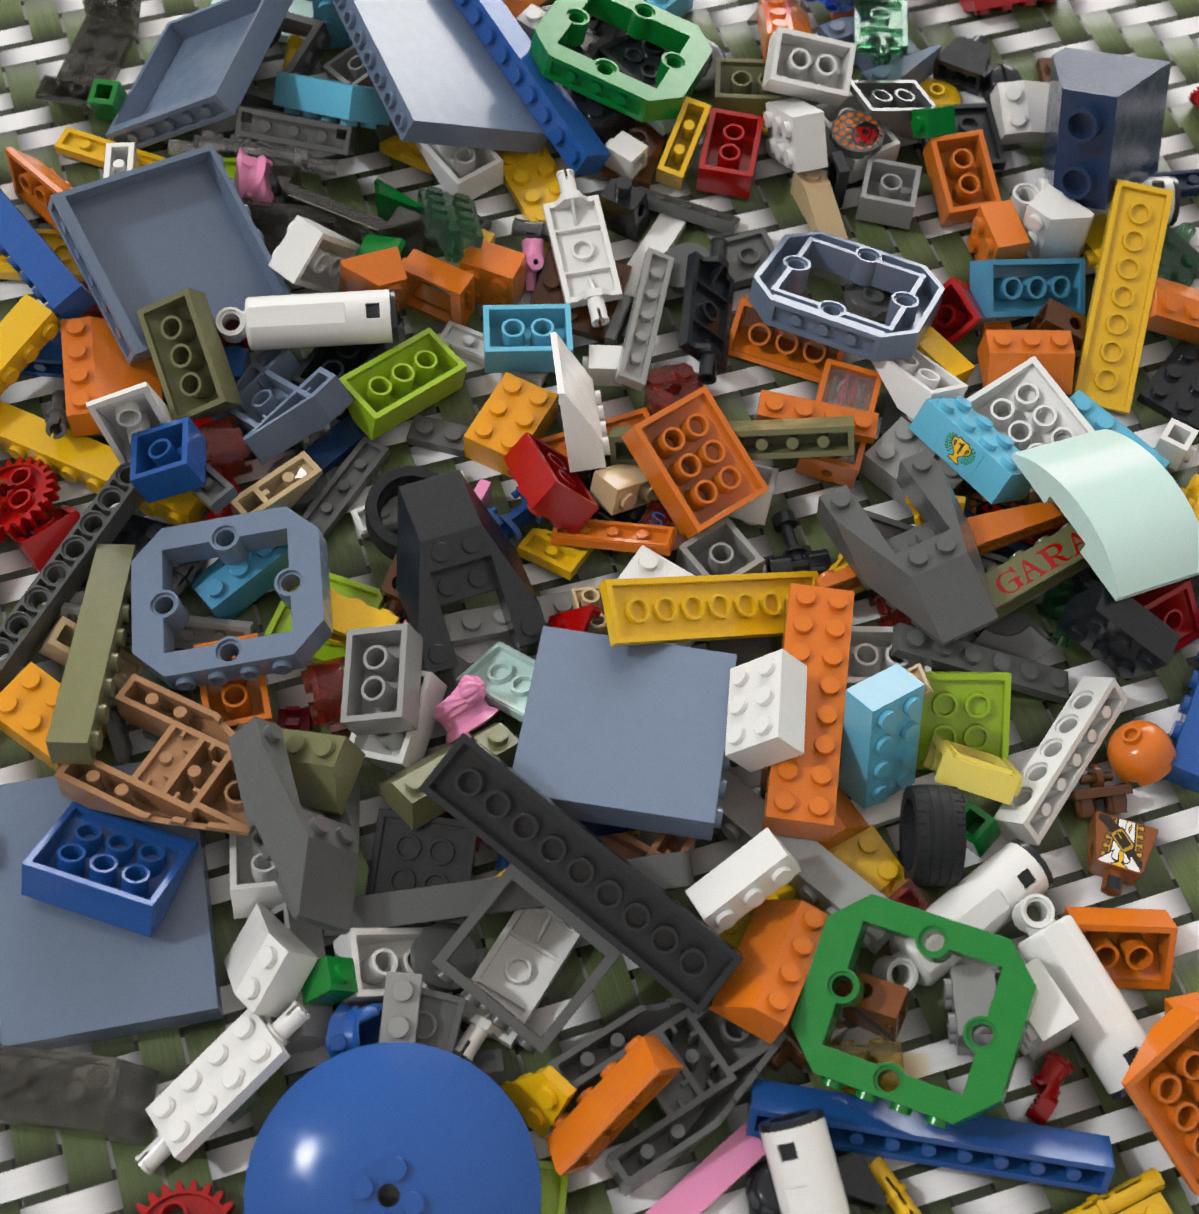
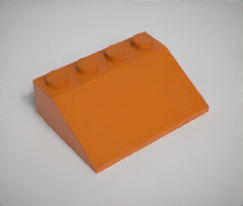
[60,316,164,437]
[621,385,770,541]
[1121,1004,1199,1195]

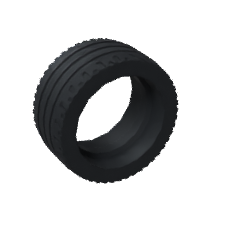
[365,465,439,560]
[899,784,967,886]

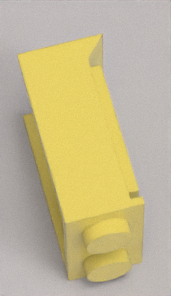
[922,732,1023,805]

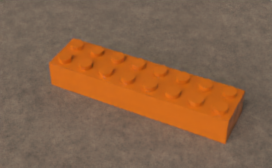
[761,583,855,842]

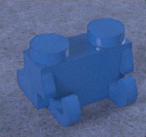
[487,486,545,541]

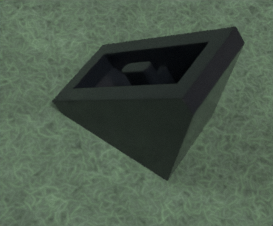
[838,1152,887,1214]

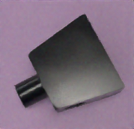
[932,35,992,95]
[599,176,650,243]

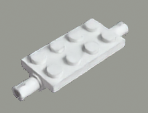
[543,169,623,327]
[454,907,582,1062]
[135,1000,311,1175]

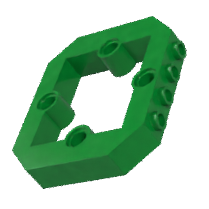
[529,0,713,122]
[791,894,1038,1130]

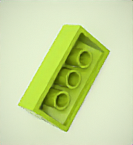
[339,327,467,440]

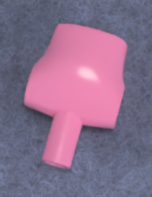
[522,238,545,292]

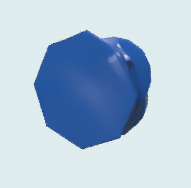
[325,1001,383,1058]

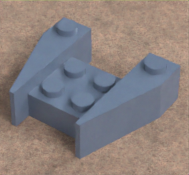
[817,11,941,84]
[210,349,354,465]

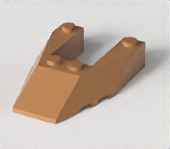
[54,673,254,836]

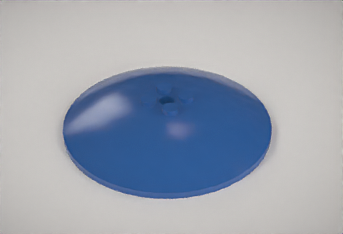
[244,1042,542,1214]

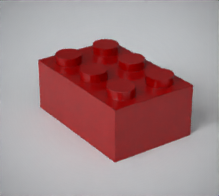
[696,108,764,199]
[503,432,599,534]

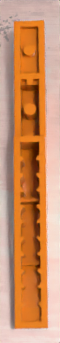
[814,501,1069,591]

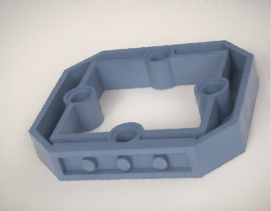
[749,231,945,362]
[131,506,333,691]

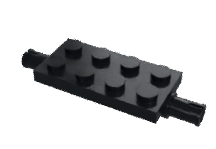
[678,236,735,385]

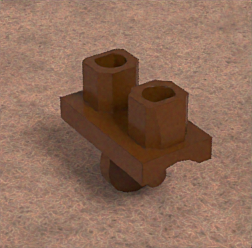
[1066,764,1133,819]

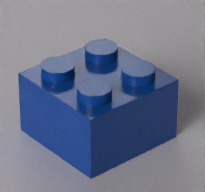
[130,416,206,503]

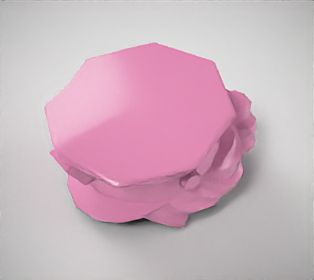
[234,148,276,211]
[434,675,500,745]

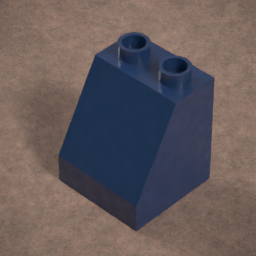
[1042,47,1171,211]

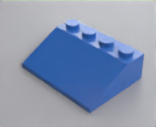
[21,801,198,937]

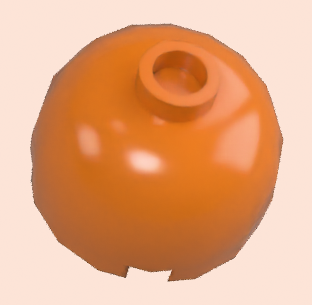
[1107,720,1176,786]

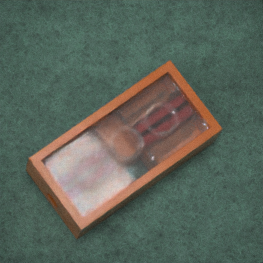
[795,358,882,488]

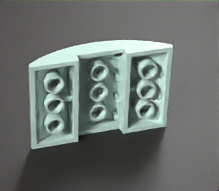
[1011,429,1199,602]

